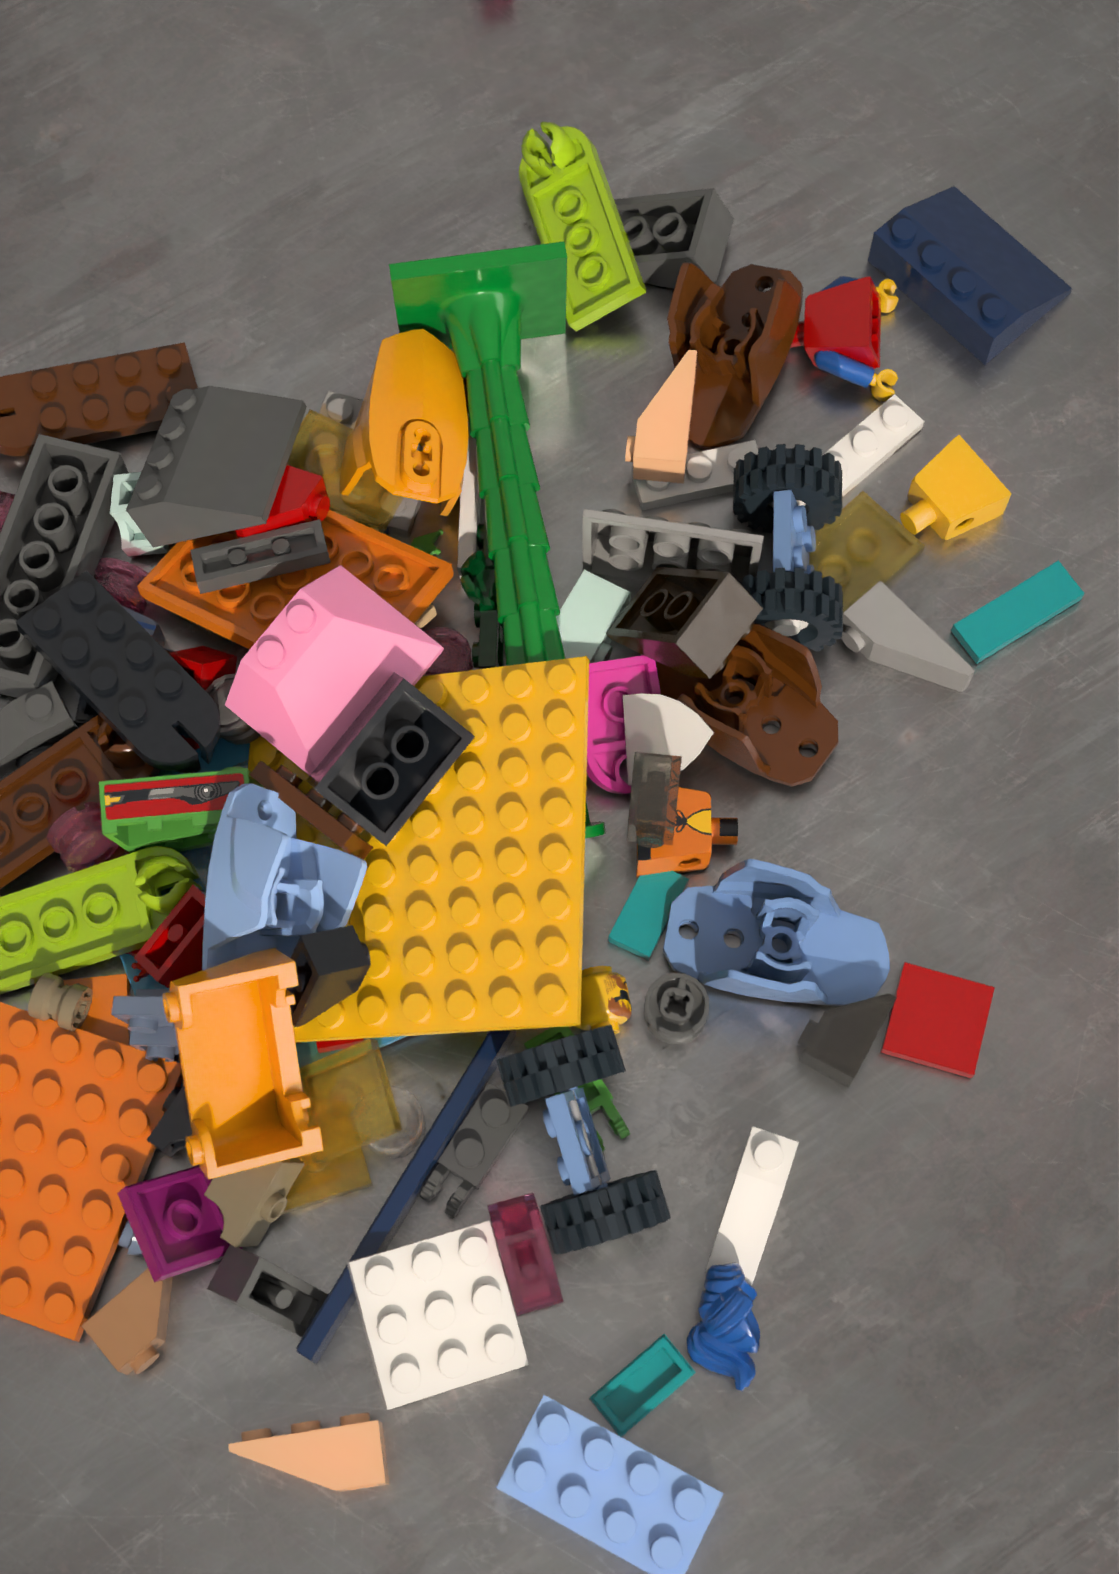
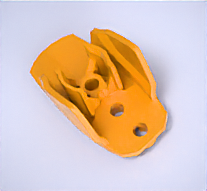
[340,329,468,516]

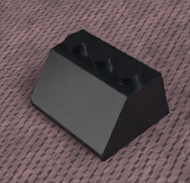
[306,672,475,846]

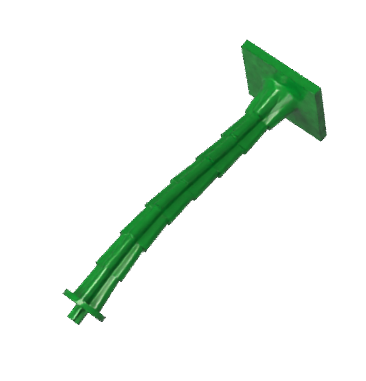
[389,241,606,839]

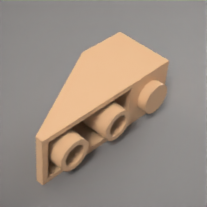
[228,1413,390,1492]

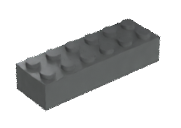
[0,434,129,698]

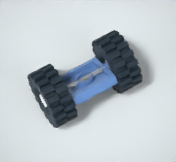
[733,444,843,652]
[496,1025,671,1255]

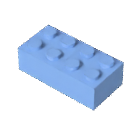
[496,1395,724,1574]

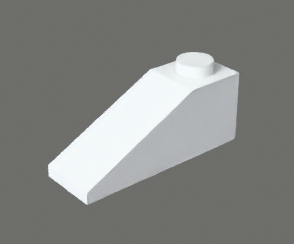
[705,1126,799,1286]

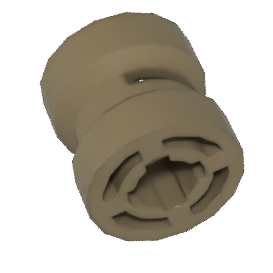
[28,972,93,1032]

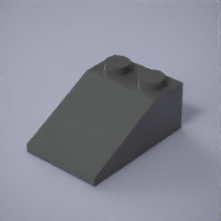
[614,188,734,289]

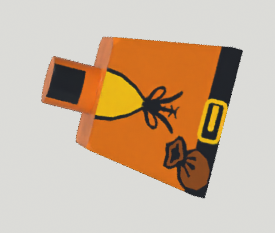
[636,781,738,878]

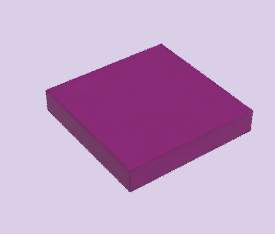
[117,1165,242,1283]

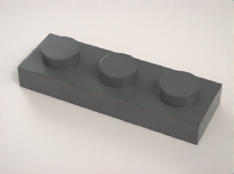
[191,519,331,594]

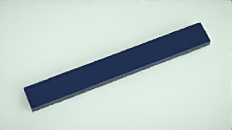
[296,1029,516,1365]

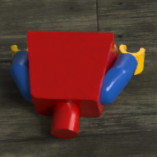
[791,276,899,402]

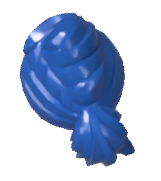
[687,1262,760,1391]

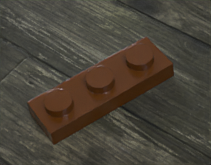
[250,760,373,859]

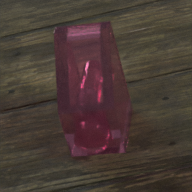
[487,1192,563,1316]

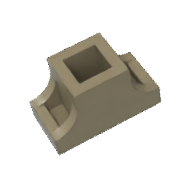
[204,1157,305,1247]

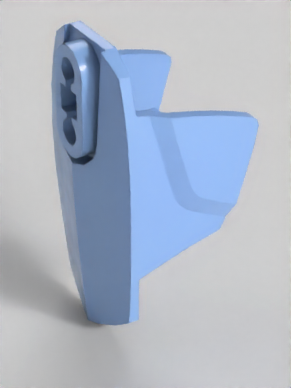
[202,783,367,971]

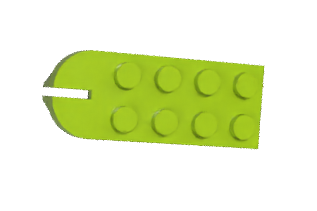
[519,122,647,331]
[0,846,202,995]

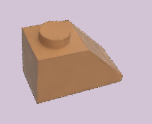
[82,1268,173,1375]

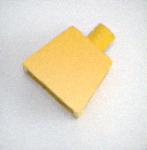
[900,435,1012,540]

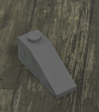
[0,681,78,777]

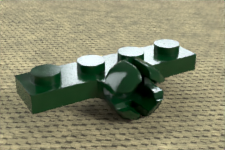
[460,514,505,669]

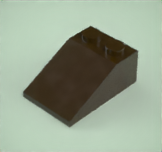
[606,567,763,679]

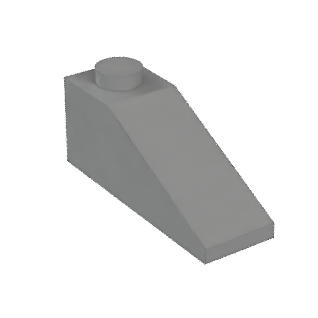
[841,580,975,693]

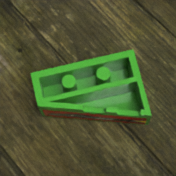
[99,766,264,853]

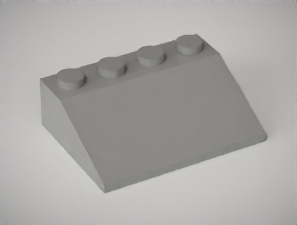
[582,509,764,584]

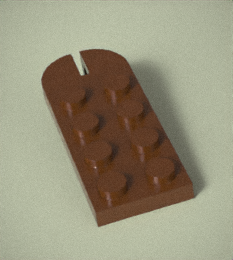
[0,342,198,456]
[0,715,161,889]

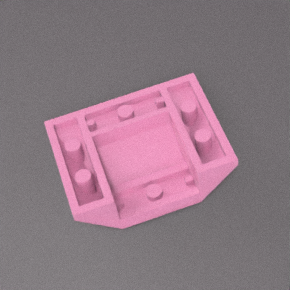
[225,565,444,776]

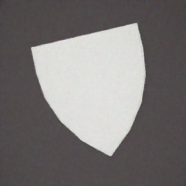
[623,693,714,785]

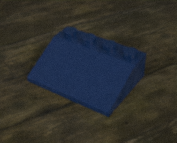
[868,186,1072,365]

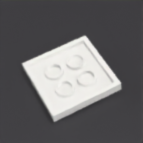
[347,1221,529,1410]

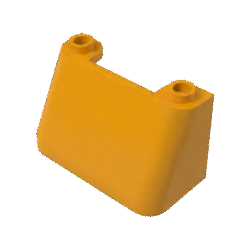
[162,948,323,1179]

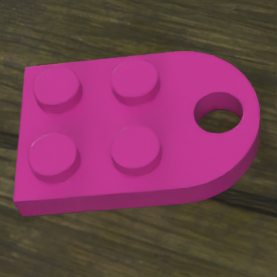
[587,655,661,794]

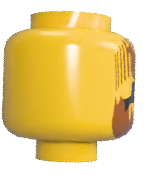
[576,966,632,1034]

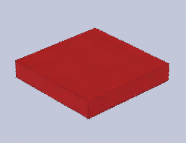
[880,962,995,1078]

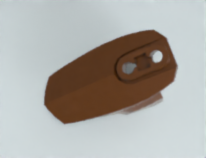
[667,262,803,450]
[656,624,839,787]

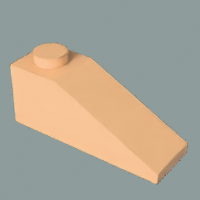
[625,350,697,483]

